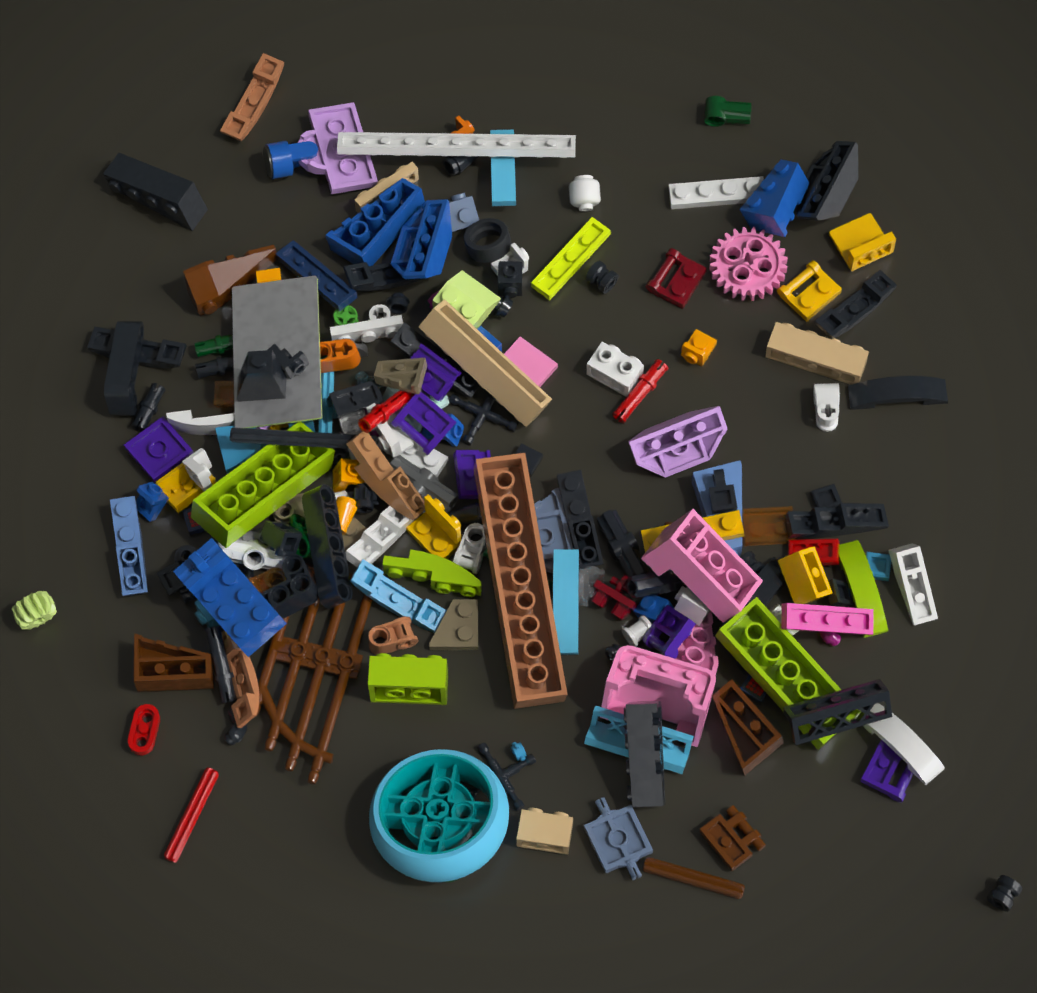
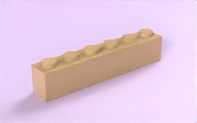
[419,299,552,427]

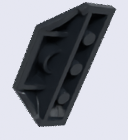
[795,141,858,220]

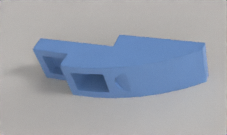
[110,496,148,596]

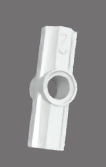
[218,540,288,572]

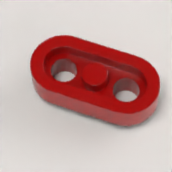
[128,704,160,755]

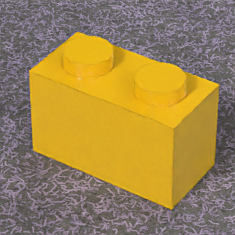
[778,546,833,604]

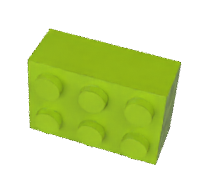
[368,653,448,705]

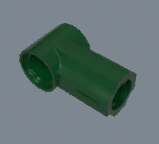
[704,96,751,127]

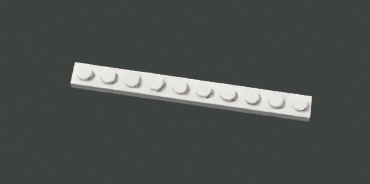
[337,132,576,158]

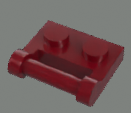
[645,248,707,309]

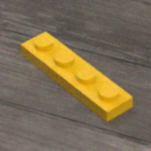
[641,510,745,553]

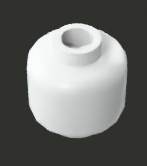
[569,175,601,211]

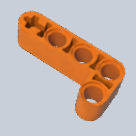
[320,339,361,373]

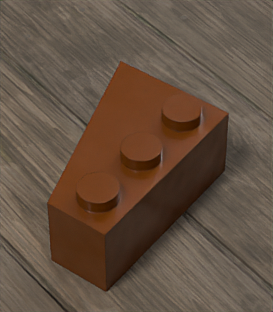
[134,633,214,692]
[712,679,784,775]

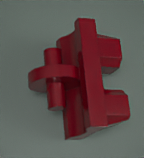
[591,575,638,620]

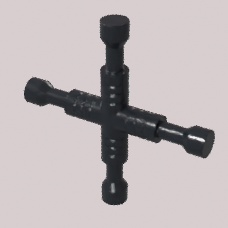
[449,394,518,445]
[468,743,536,811]

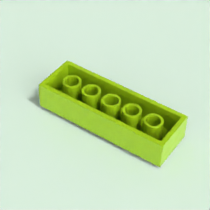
[191,422,335,548]
[715,597,860,750]

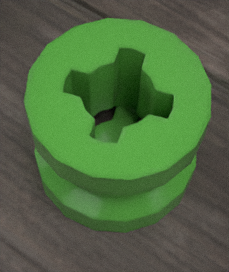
[334,305,358,326]

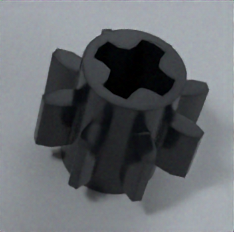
[349,483,380,513]

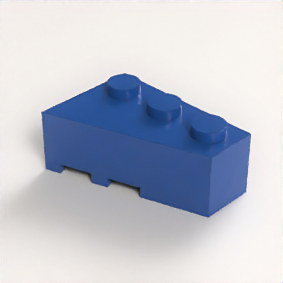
[740,159,809,237]

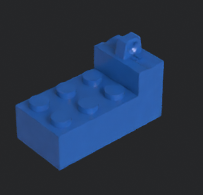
[173,538,287,657]

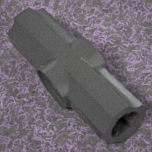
[390,455,459,513]

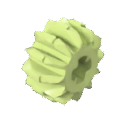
[12,591,57,630]

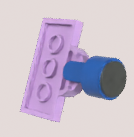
[263,102,378,194]

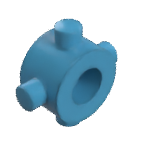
[511,742,527,761]

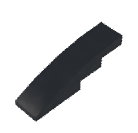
[784,503,889,538]

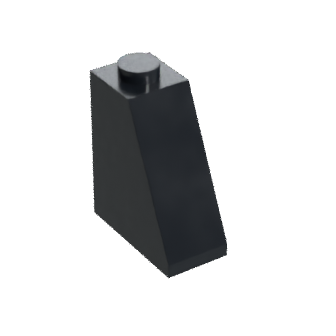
[236,350,287,402]

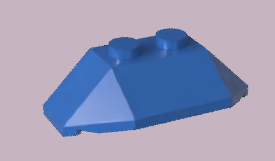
[391,199,452,279]

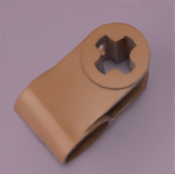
[368,617,419,655]

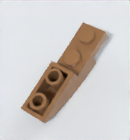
[346,431,425,520]

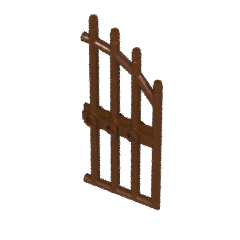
[255,563,372,785]

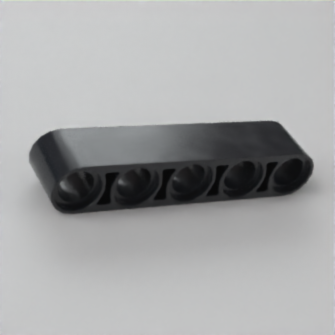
[302,484,352,609]

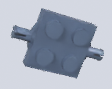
[584,797,653,880]

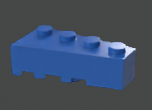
[325,178,425,266]

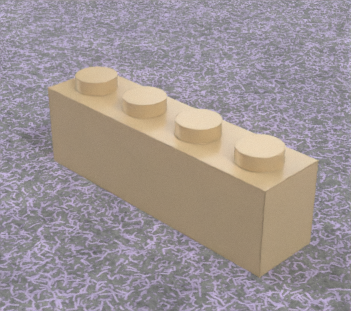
[765,322,869,385]

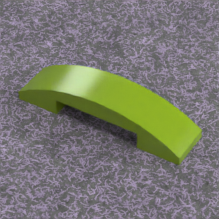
[839,540,888,638]

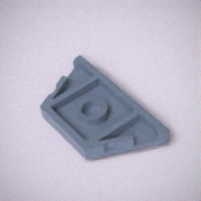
[534,488,580,576]

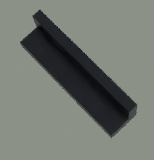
[783,679,893,745]

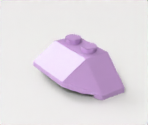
[628,406,727,478]

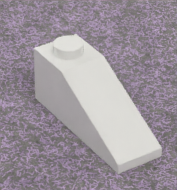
[889,543,938,625]

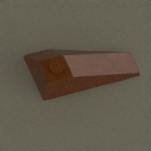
[183,245,277,316]

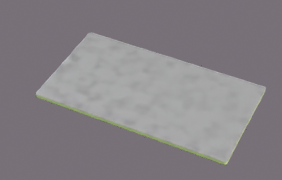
[232,276,322,428]

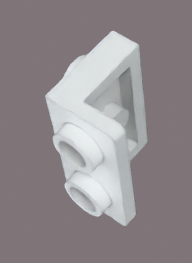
[366,403,414,458]

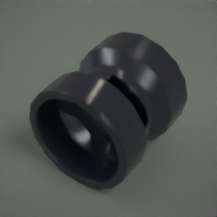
[585,260,619,294]
[987,875,1023,912]

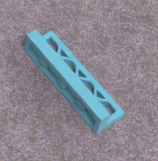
[584,706,694,774]

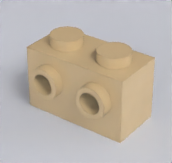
[517,808,573,855]

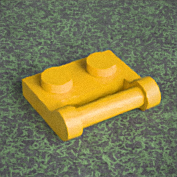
[777,260,842,322]

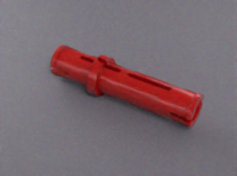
[612,359,668,424]
[358,390,415,433]

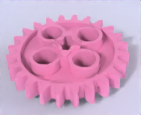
[709,227,788,301]

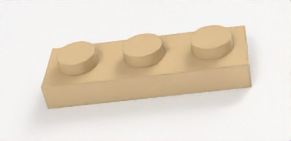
[355,162,419,213]

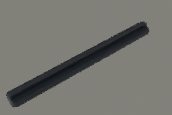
[230,428,378,449]

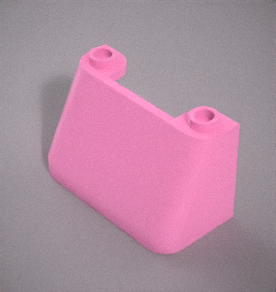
[600,645,716,747]

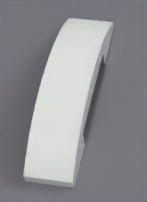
[166,410,235,435]
[855,703,945,785]

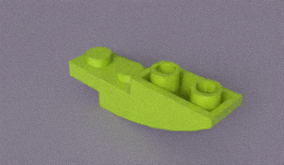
[383,549,482,597]

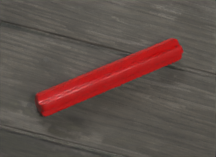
[164,768,219,863]

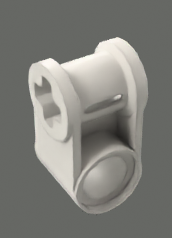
[813,383,839,432]
[453,523,486,575]

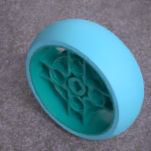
[369,749,509,882]

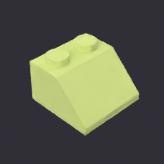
[432,270,501,329]

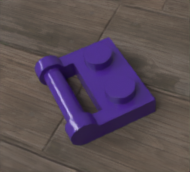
[390,392,456,456]
[643,604,696,659]
[861,739,914,802]

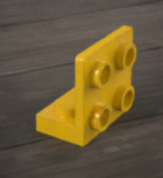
[829,213,896,272]
[406,494,462,559]

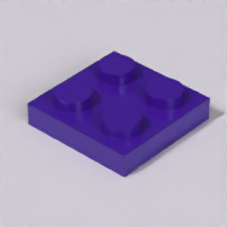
[124,416,193,483]

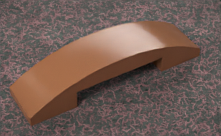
[220,53,284,141]
[222,630,259,728]

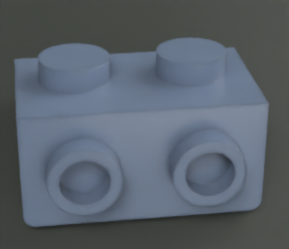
[440,192,479,232]

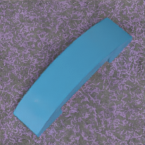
[350,559,447,633]

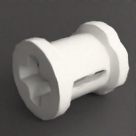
[622,615,652,647]

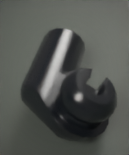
[225,709,247,745]

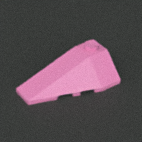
[676,610,719,676]

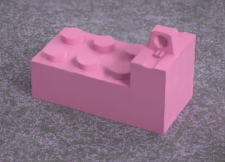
[641,509,763,623]

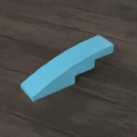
[490,129,516,206]
[553,549,579,655]

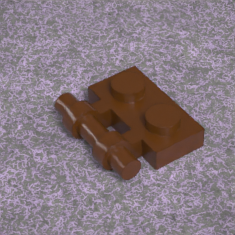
[699,805,766,871]

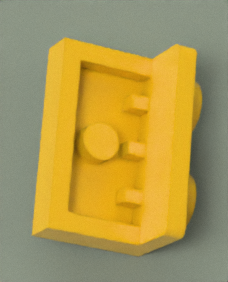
[155,462,217,513]

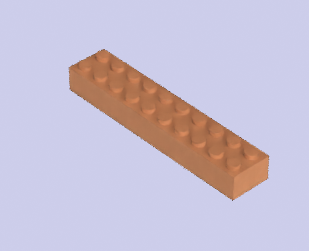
[473,453,568,709]

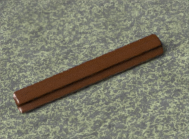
[643,857,745,899]

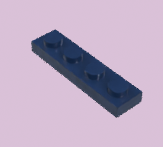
[276,240,357,312]

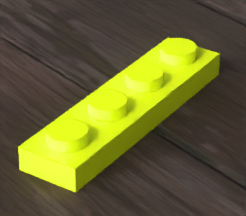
[531,217,611,300]

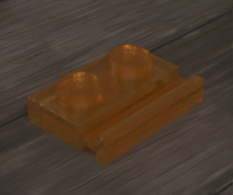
[742,506,796,546]

